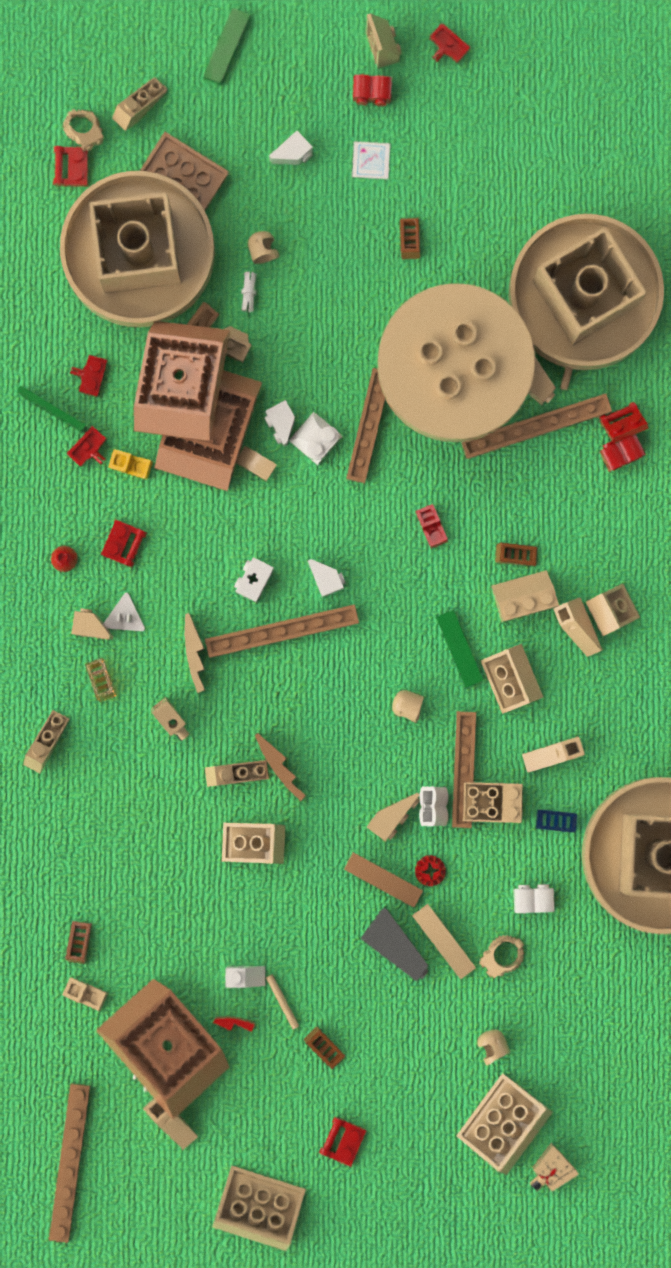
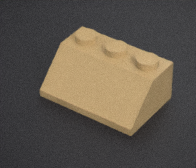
[491,570,559,623]
[481,644,543,714]

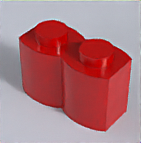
[353,75,392,106]
[600,434,646,472]

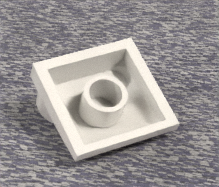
[289,412,343,466]

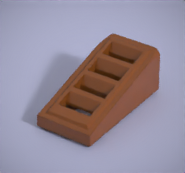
[400,218,420,259]
[495,542,537,566]
[65,921,92,964]
[304,1026,345,1069]

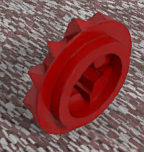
[415,855,446,886]

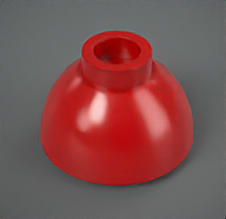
[51,546,77,572]

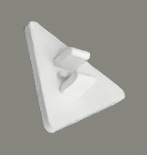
[103,593,145,631]

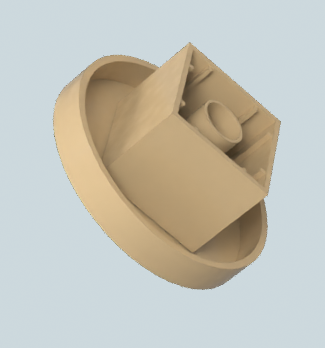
[60,171,215,327]
[508,214,664,370]
[378,284,535,442]
[582,777,671,934]

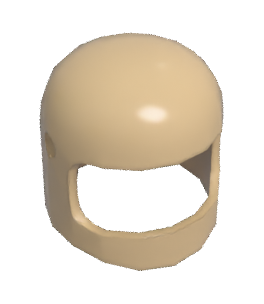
[248,231,280,264]
[392,690,424,723]
[477,1029,510,1066]

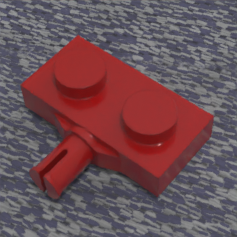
[429,23,470,64]
[70,355,107,397]
[66,426,107,467]

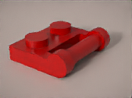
[53,146,88,186]
[599,402,648,444]
[101,520,147,568]
[319,1116,366,1167]

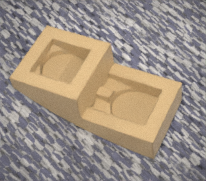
[237,446,277,482]
[62,977,108,1011]

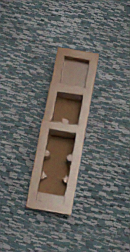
[255,733,306,801]
[344,852,423,907]

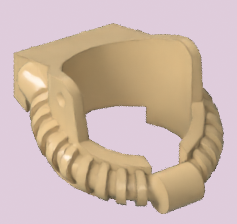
[63,109,103,151]
[479,935,524,978]

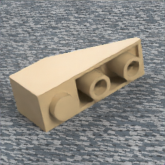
[112,77,168,131]
[553,598,603,657]
[23,710,70,773]
[522,736,585,772]
[205,760,269,787]
[367,793,420,841]
[143,1098,198,1150]

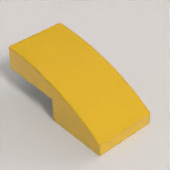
[108,449,153,480]

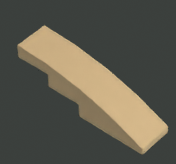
[184,613,205,694]
[412,904,476,979]

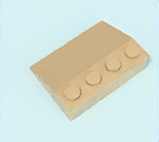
[456,1073,553,1175]
[212,1166,306,1251]

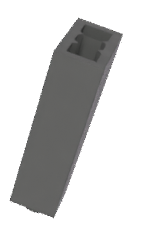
[360,907,429,981]

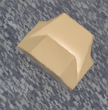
[217,326,251,363]

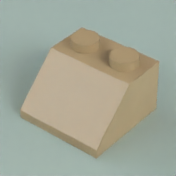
[586,584,640,636]

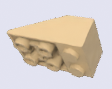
[463,782,523,823]

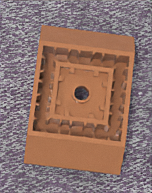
[134,321,230,442]
[155,370,262,491]
[96,979,229,1119]

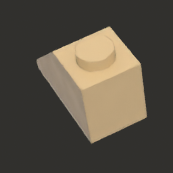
[71,608,113,640]

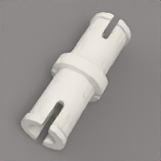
[241,272,257,312]

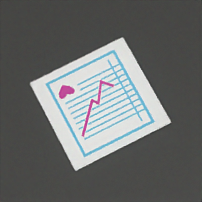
[352,142,390,179]

